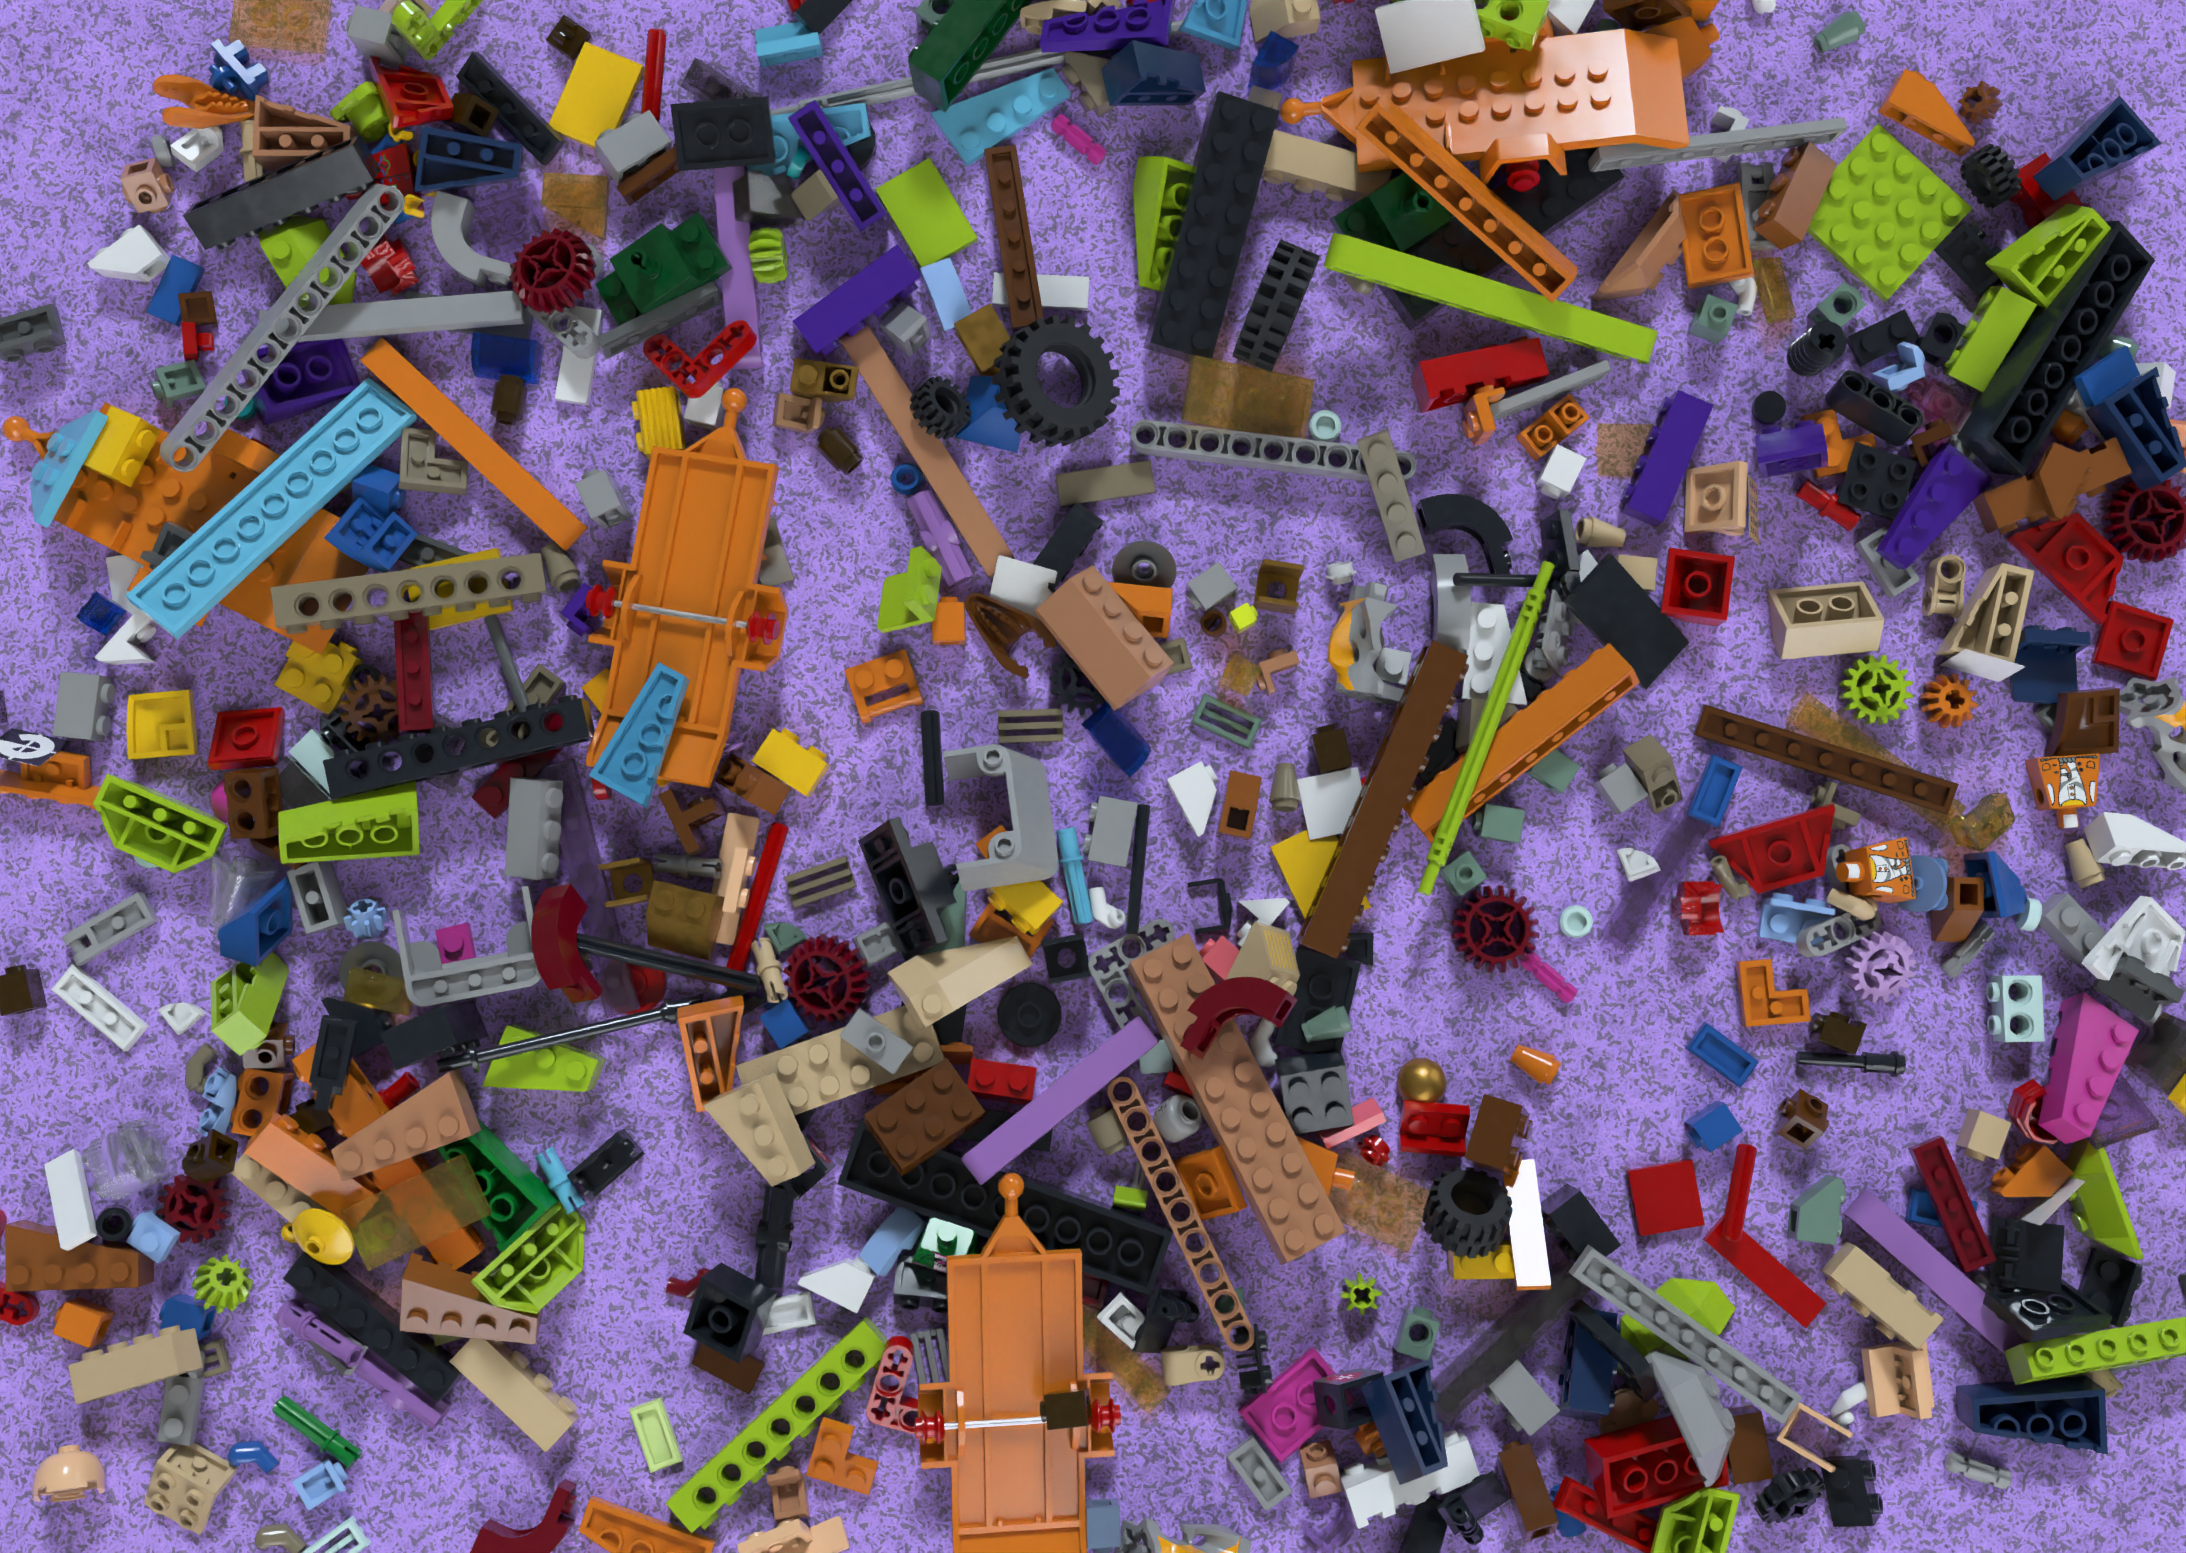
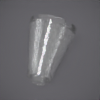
[208,848,279,941]

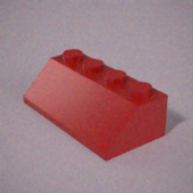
[1584,1415,1729,1519]

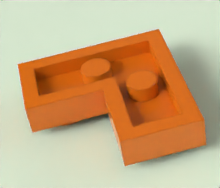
[1801,409,1877,479]
[1735,959,1811,1027]
[806,1417,879,1496]

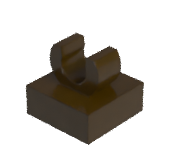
[546,15,592,61]

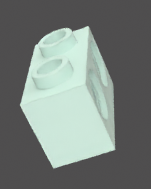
[1986,975,2045,1042]

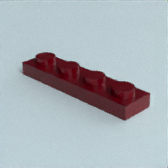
[394,611,435,735]
[471,715,564,819]
[1908,1136,1997,1273]

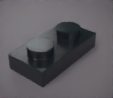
[1846,309,1919,367]

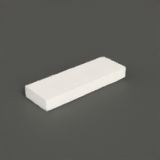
[992,272,1089,311]
[555,306,604,405]
[51,964,149,1052]
[44,1149,97,1251]

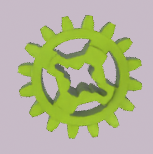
[1839,655,1913,725]

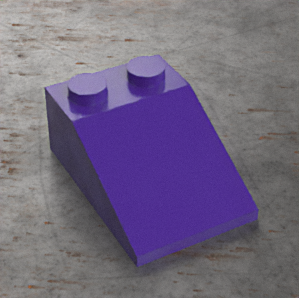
[241,339,360,425]
[1755,420,1828,478]

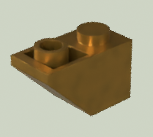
[790,358,859,403]

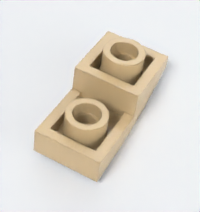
[1020,0,1087,35]

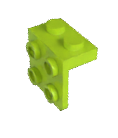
[877,546,942,633]

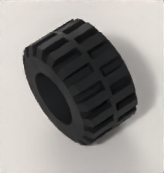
[1422,1167,1513,1258]

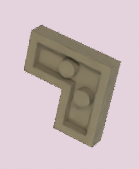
[399,427,468,496]

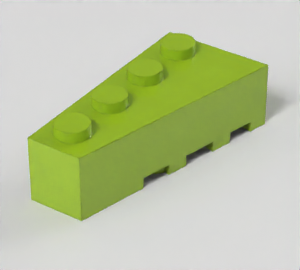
[278,781,420,864]

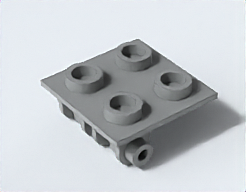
[1532,589,1574,677]

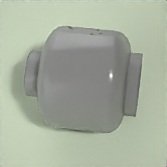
[1153,1094,1202,1142]

